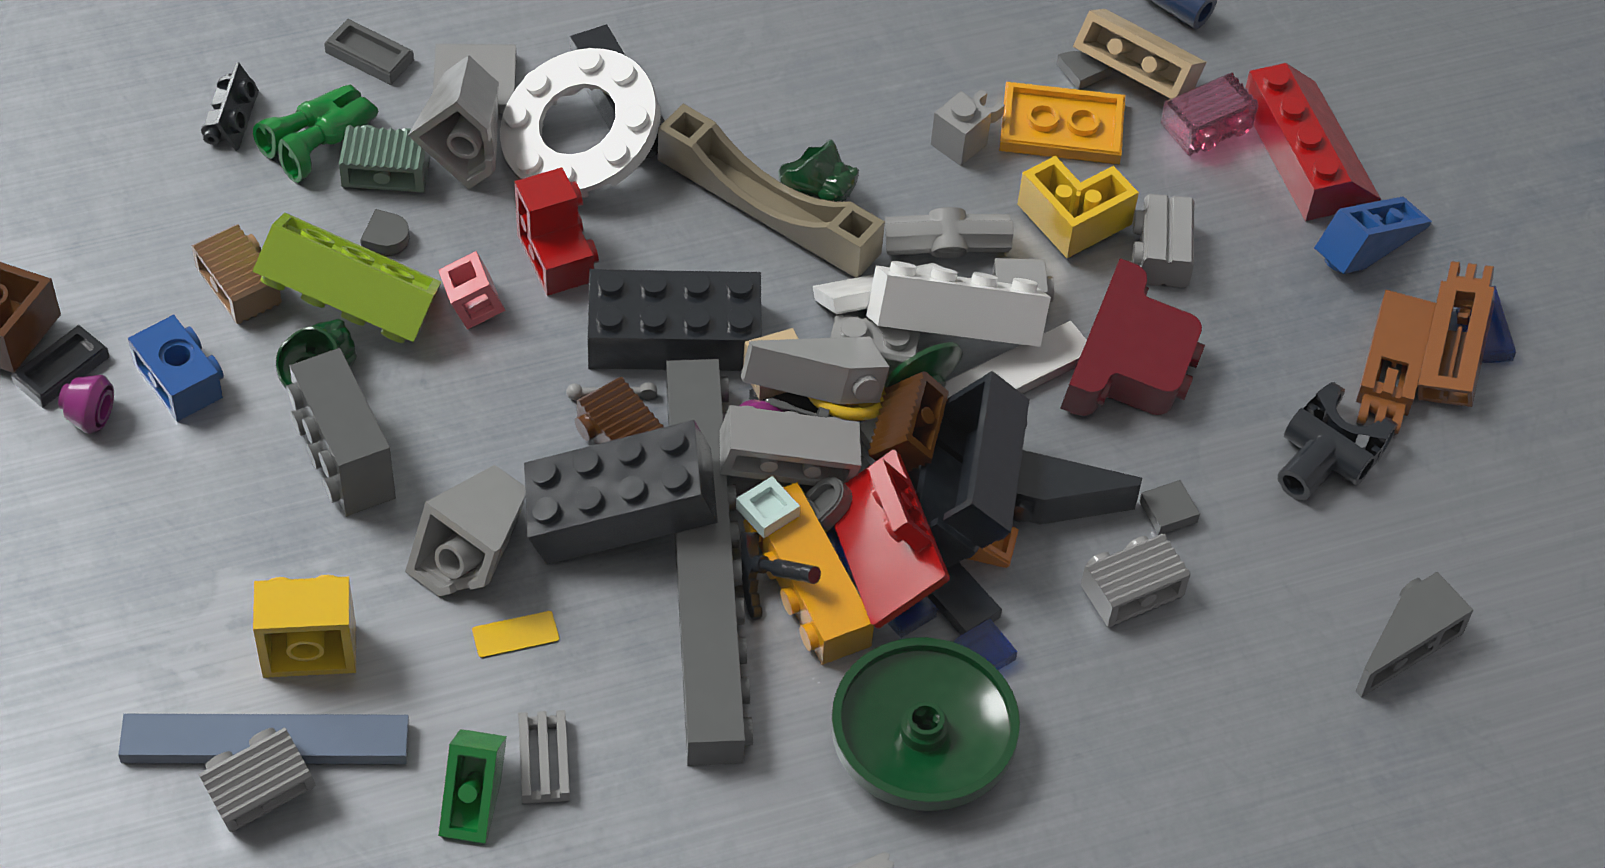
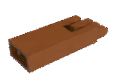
[1418,261,1495,407]
[1356,290,1436,434]

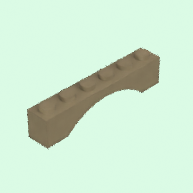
[658,103,885,278]

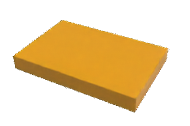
[999,81,1125,165]

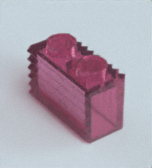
[1160,72,1258,156]

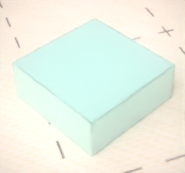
[736,476,800,538]

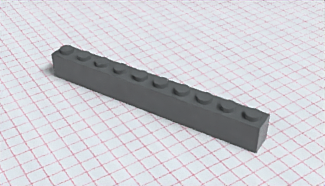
[666,359,753,766]

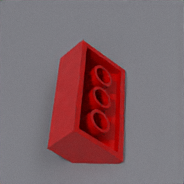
[1242,63,1381,221]

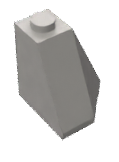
[408,55,499,189]
[405,465,526,596]

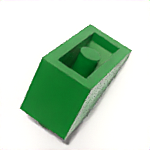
[438,729,507,843]

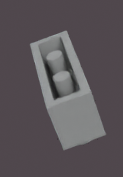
[719,405,861,486]

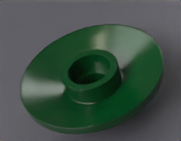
[884,342,963,389]

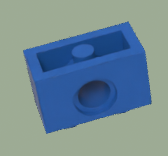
[128,314,224,422]

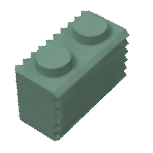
[339,125,430,193]

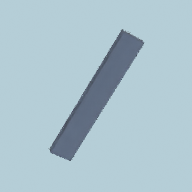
[118,713,409,764]

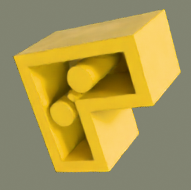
[1017,155,1139,258]

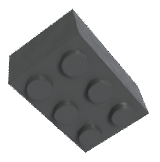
[286,348,396,517]

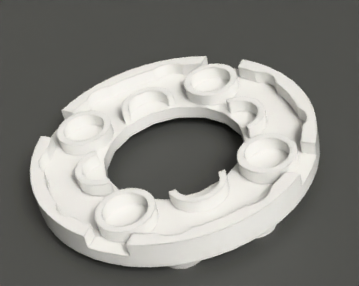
[500,48,661,198]

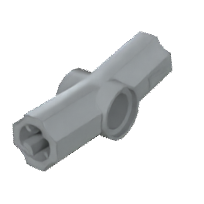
[885,207,1014,259]

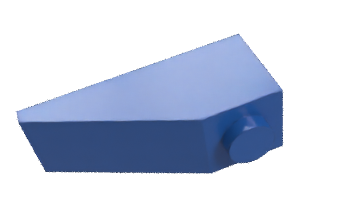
[1314,196,1432,274]

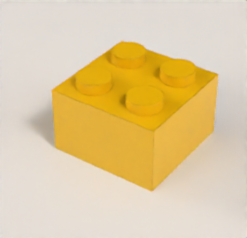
[253,575,356,678]

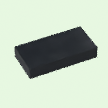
[11,325,110,408]

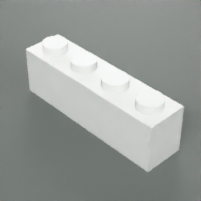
[866,261,1051,347]

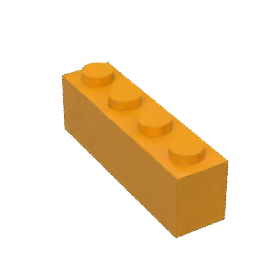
[743,482,874,665]

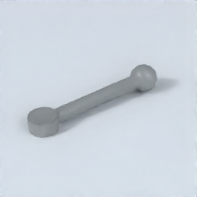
[566,382,657,400]

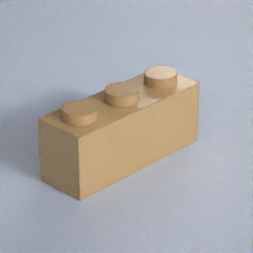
[1073,9,1207,101]

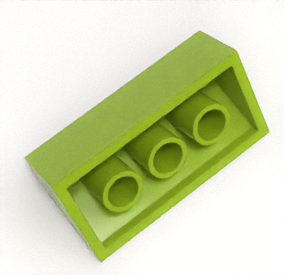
[252,212,442,343]

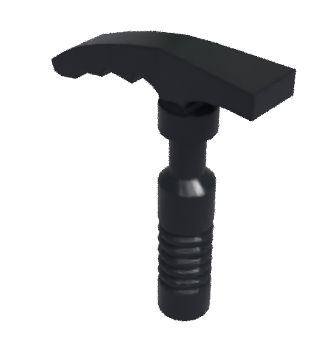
[741,532,821,618]

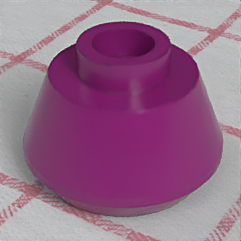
[58,375,114,434]

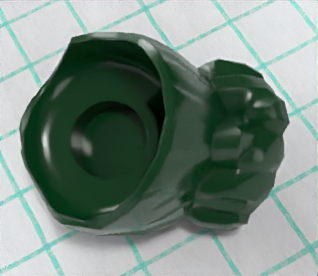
[778,139,859,202]
[276,319,357,390]

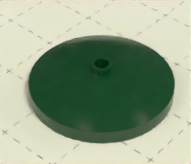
[831,637,1020,811]

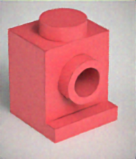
[438,251,506,330]

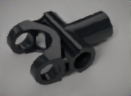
[1277,382,1398,500]

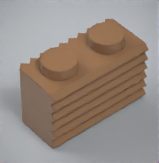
[191,224,282,324]

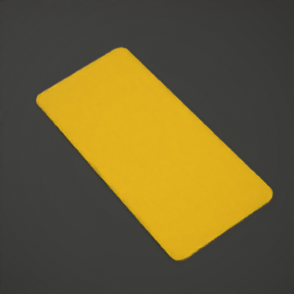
[472,611,559,657]

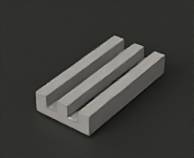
[518,710,570,804]

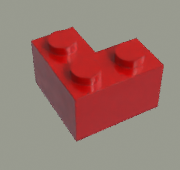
[514,167,599,296]

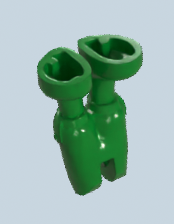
[253,84,379,183]

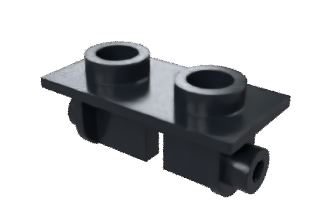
[201,62,259,151]

